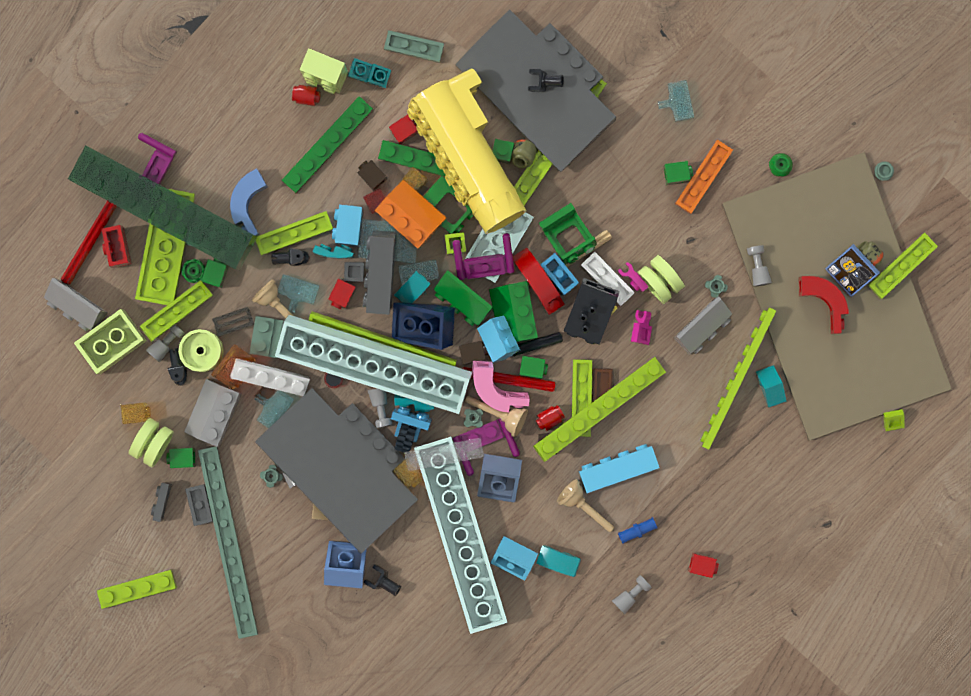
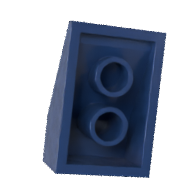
[392,302,455,350]

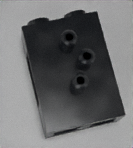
[564,278,620,345]

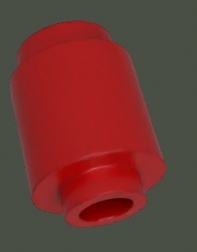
[292,85,321,106]
[535,405,565,432]

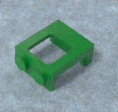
[423,176,474,234]
[539,203,597,265]

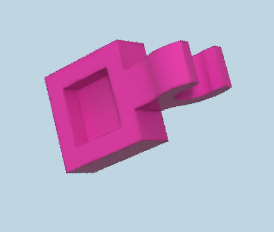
[618,262,649,293]
[631,310,652,345]

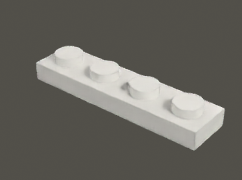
[230,358,310,396]

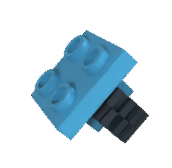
[391,406,432,454]

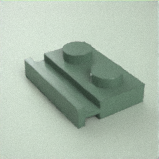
[250,316,284,358]

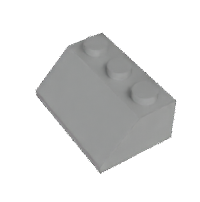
[44,278,108,332]
[674,296,732,354]
[184,379,242,447]

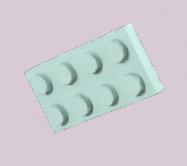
[465,212,534,283]

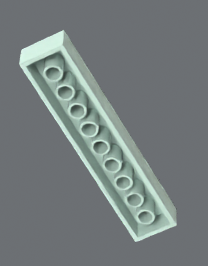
[275,315,472,414]
[414,437,508,634]

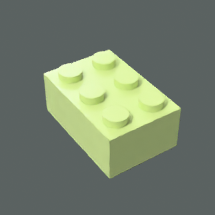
[300,48,348,94]
[74,309,147,375]

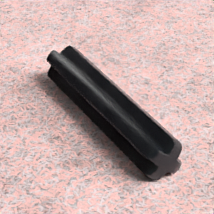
[510,332,563,357]

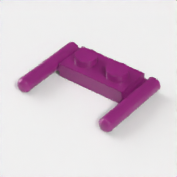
[115,133,177,202]
[452,233,515,280]
[452,418,520,476]

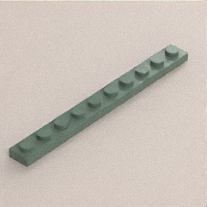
[198,446,258,639]

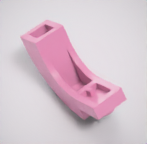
[472,361,530,413]

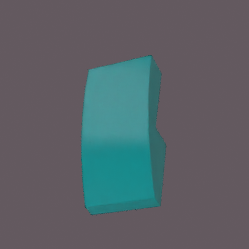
[347,58,391,88]
[312,244,355,259]
[394,271,431,303]
[394,394,434,412]
[536,545,581,577]

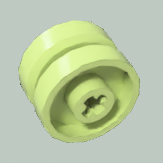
[637,255,685,304]
[178,329,224,372]
[129,418,174,468]

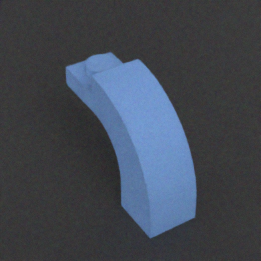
[230,168,268,239]

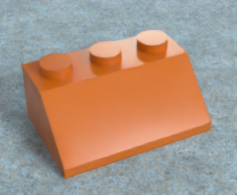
[375,180,447,249]

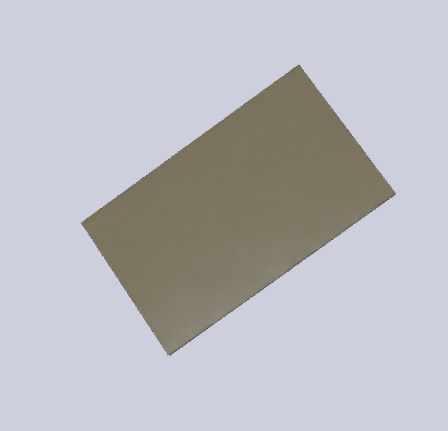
[722,152,952,441]

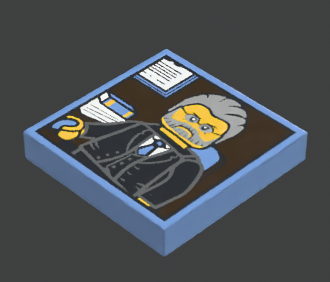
[825,244,880,297]

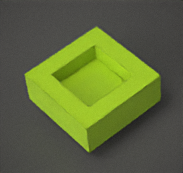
[883,409,905,431]

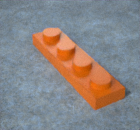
[675,139,733,214]

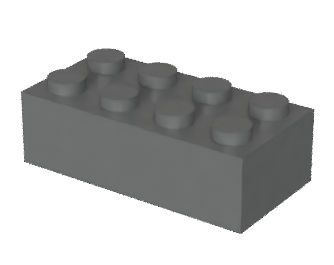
[363,230,397,315]

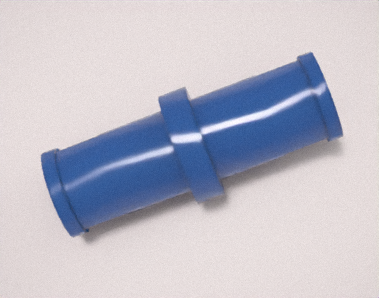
[618,517,658,544]

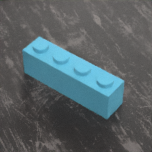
[578,444,660,493]

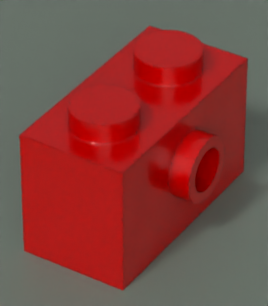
[101,225,132,268]

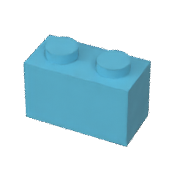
[332,204,363,247]
[477,316,520,363]
[490,536,538,581]

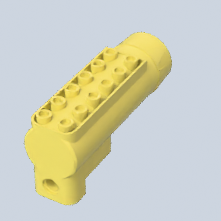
[407,68,527,234]

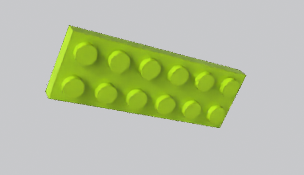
[135,187,195,305]

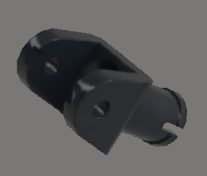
[528,69,564,92]
[271,248,310,266]
[167,348,187,386]
[363,564,402,596]

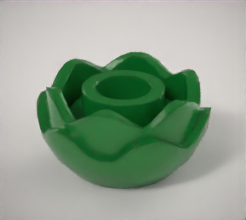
[769,153,793,177]
[181,259,205,283]

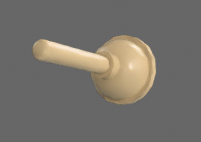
[252,279,293,318]
[465,396,528,437]
[557,479,614,532]

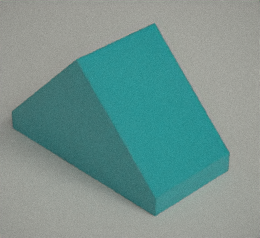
[755,365,786,408]

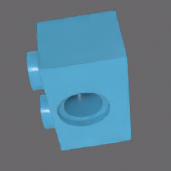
[541,253,579,296]

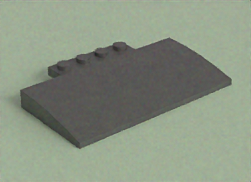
[455,9,616,172]
[255,388,418,554]

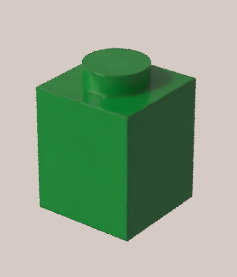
[492,139,514,164]
[663,161,693,185]
[201,258,229,288]
[519,356,548,379]
[166,448,196,468]

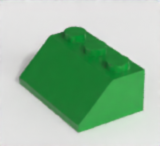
[433,270,493,327]
[489,281,538,342]

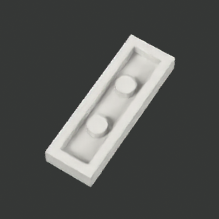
[581,252,634,307]

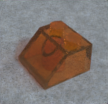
[211,344,257,390]

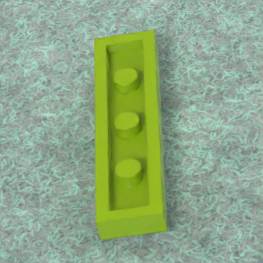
[255,211,333,256]
[868,233,938,299]
[140,280,213,342]
[572,360,592,437]
[96,569,177,609]

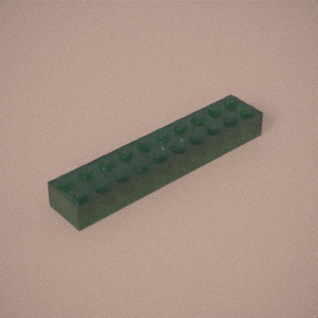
[68,145,258,270]

